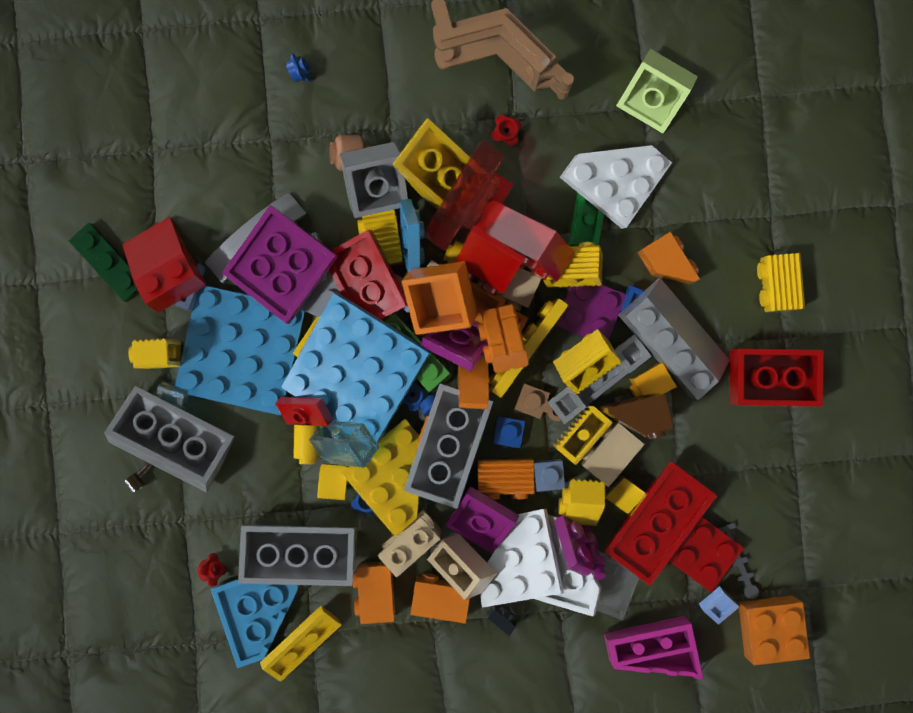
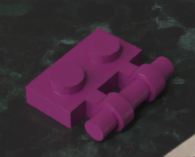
[554,515,606,580]

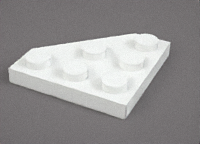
[560,145,672,229]
[480,509,564,608]
[534,515,602,616]

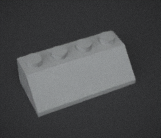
[618,278,730,400]
[404,384,493,509]
[104,386,234,493]
[238,525,357,586]

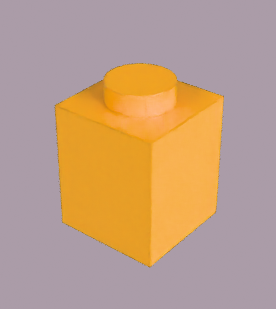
[629,362,677,397]

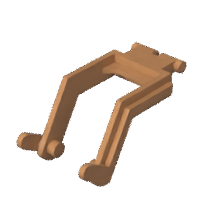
[431,0,574,100]

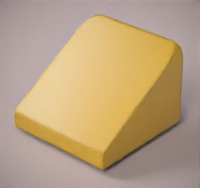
[317,464,348,500]
[605,476,645,514]

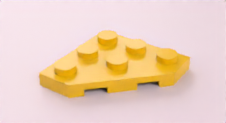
[341,419,419,537]

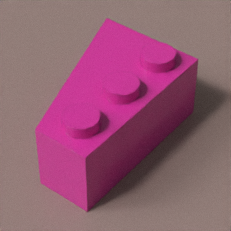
[604,616,703,679]

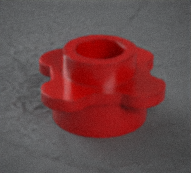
[491,115,522,146]
[197,553,226,587]

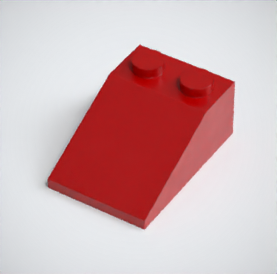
[122,217,206,313]
[455,225,525,296]

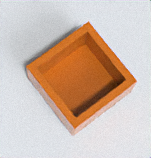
[401,261,478,335]
[738,595,810,665]

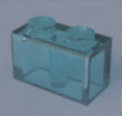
[309,421,379,468]

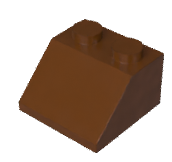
[599,393,673,439]

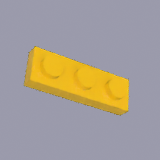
[260,606,341,682]

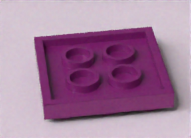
[222,205,338,324]

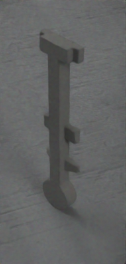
[718,522,759,599]

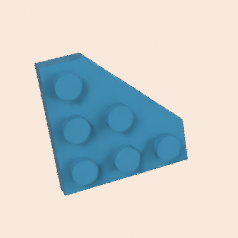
[210,579,300,668]

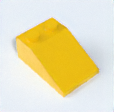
[392,119,488,218]

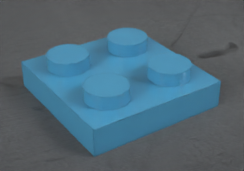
[400,199,425,272]

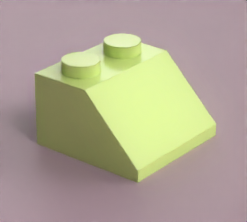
[616,49,698,133]

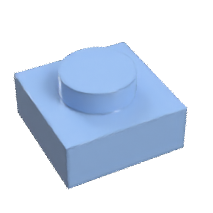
[699,586,739,625]

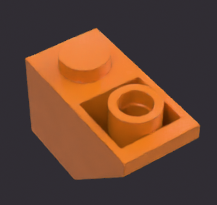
[637,232,700,284]

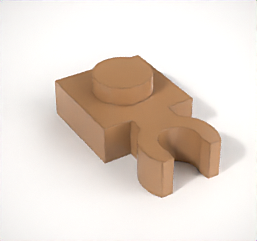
[514,384,561,421]

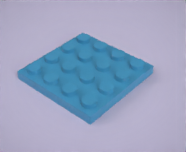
[174,286,306,415]
[281,292,432,447]

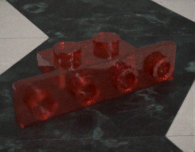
[424,141,504,250]

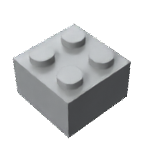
[339,142,408,218]

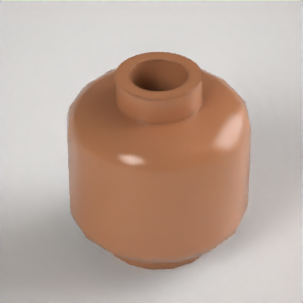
[329,135,370,171]

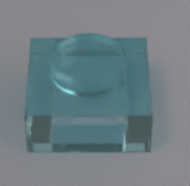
[156,382,188,411]

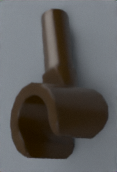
[125,462,154,493]

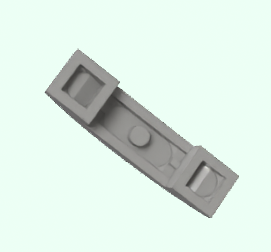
[205,192,307,284]
[547,334,651,424]

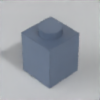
[534,458,565,492]

